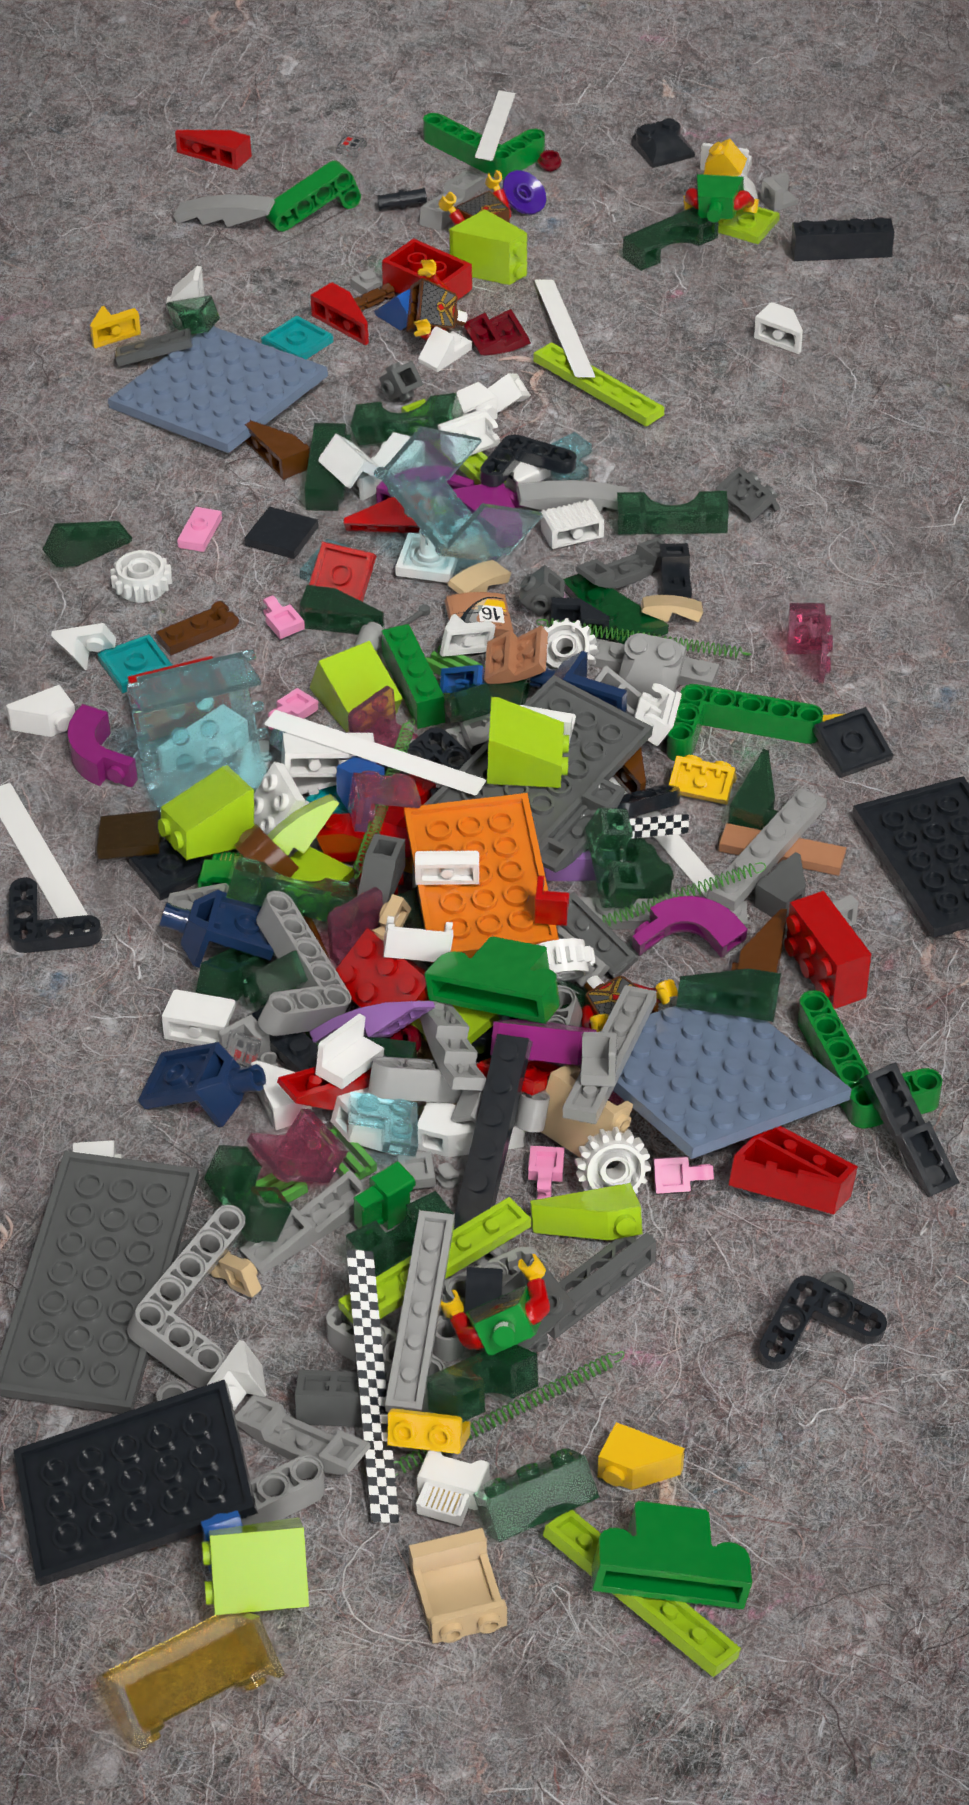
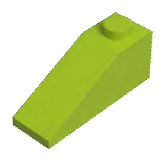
[530,1183,643,1240]

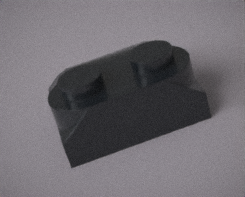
[632,118,695,168]

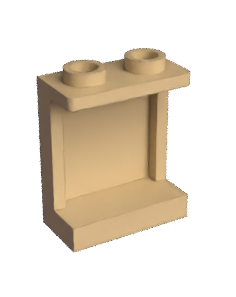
[541,1064,633,1162]
[409,1528,507,1644]

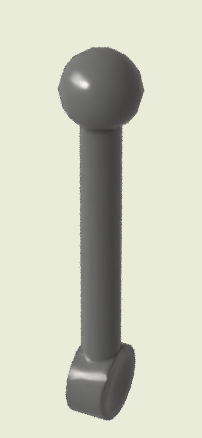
[389,604,430,628]

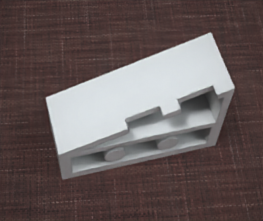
[281,733,376,795]

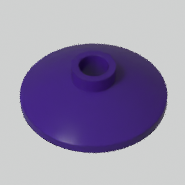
[502,170,546,215]

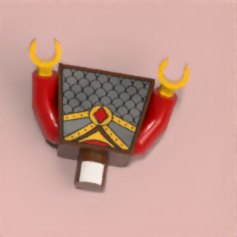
[439,171,512,226]
[406,260,467,342]
[581,976,679,1032]

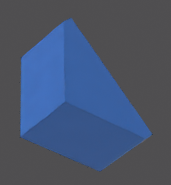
[440,665,486,701]

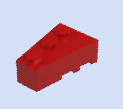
[728,1126,858,1215]

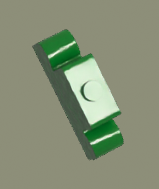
[425,937,560,1024]
[592,1501,752,1610]

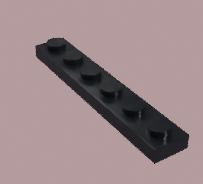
[454,1034,533,1230]

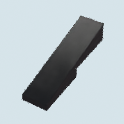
[859,1062,960,1198]

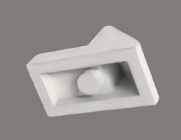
[418,326,472,372]
[440,614,496,657]
[51,623,116,670]
[207,1340,267,1410]

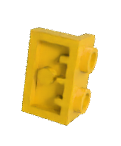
[669,755,737,805]
[388,1408,470,1454]

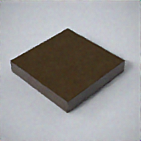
[97,810,161,860]

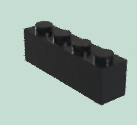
[791,217,895,261]

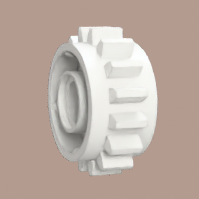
[110,550,172,603]
[544,618,599,674]
[536,938,595,982]
[575,1127,651,1194]

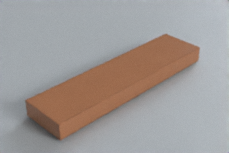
[719,823,847,876]

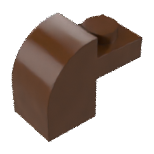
[234,824,299,890]

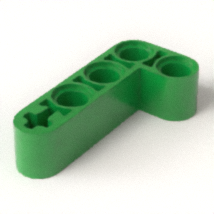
[264,160,361,232]

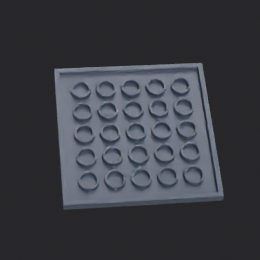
[108,325,328,453]
[599,988,852,1159]

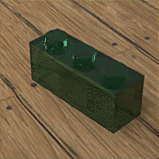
[473,1448,600,1543]

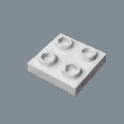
[395,526,462,583]
[254,762,309,834]

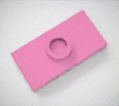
[177,507,222,552]

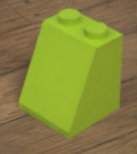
[449,209,527,285]
[310,640,403,732]
[487,697,569,788]
[158,765,254,860]
[202,1518,309,1615]

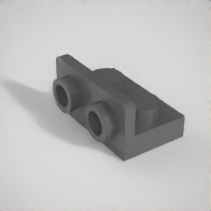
[716,466,780,522]

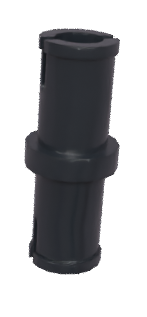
[377,187,427,211]

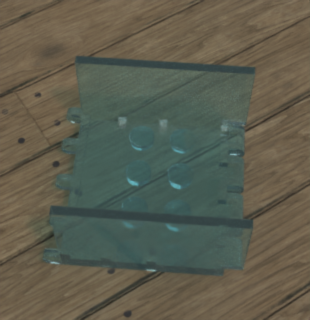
[373,426,543,561]
[127,650,272,816]

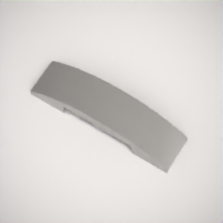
[235,1395,370,1474]

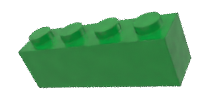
[381,624,445,729]

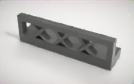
[547,1232,657,1340]

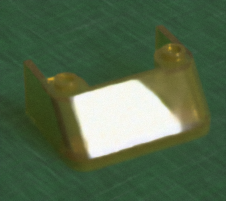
[95,1612,285,1750]

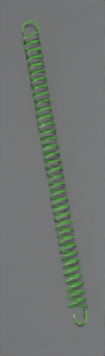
[536,618,752,658]
[354,719,415,879]
[602,862,766,927]
[394,1351,625,1476]

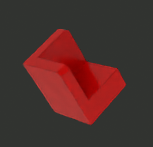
[535,875,570,926]

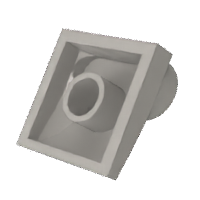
[619,633,687,698]

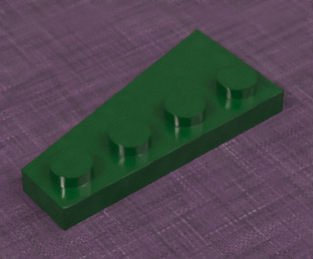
[563,573,669,644]

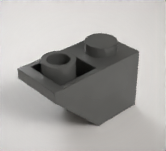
[357,834,406,908]
[755,852,806,917]

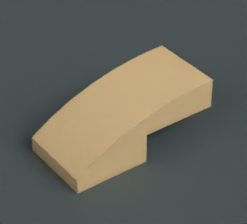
[448,560,511,594]
[641,595,703,622]

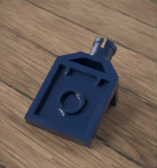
[530,651,627,712]
[159,890,274,968]
[138,1042,266,1127]

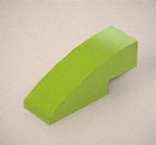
[267,794,339,855]

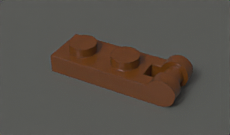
[156,601,239,656]

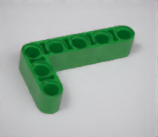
[423,113,545,180]
[666,684,823,761]
[797,990,943,1129]

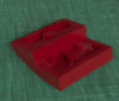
[464,309,531,355]

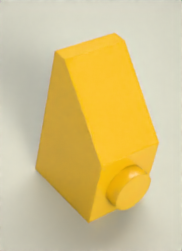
[704,138,747,176]
[598,1422,685,1490]

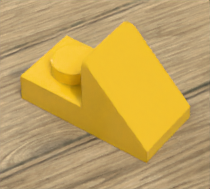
[90,306,141,349]

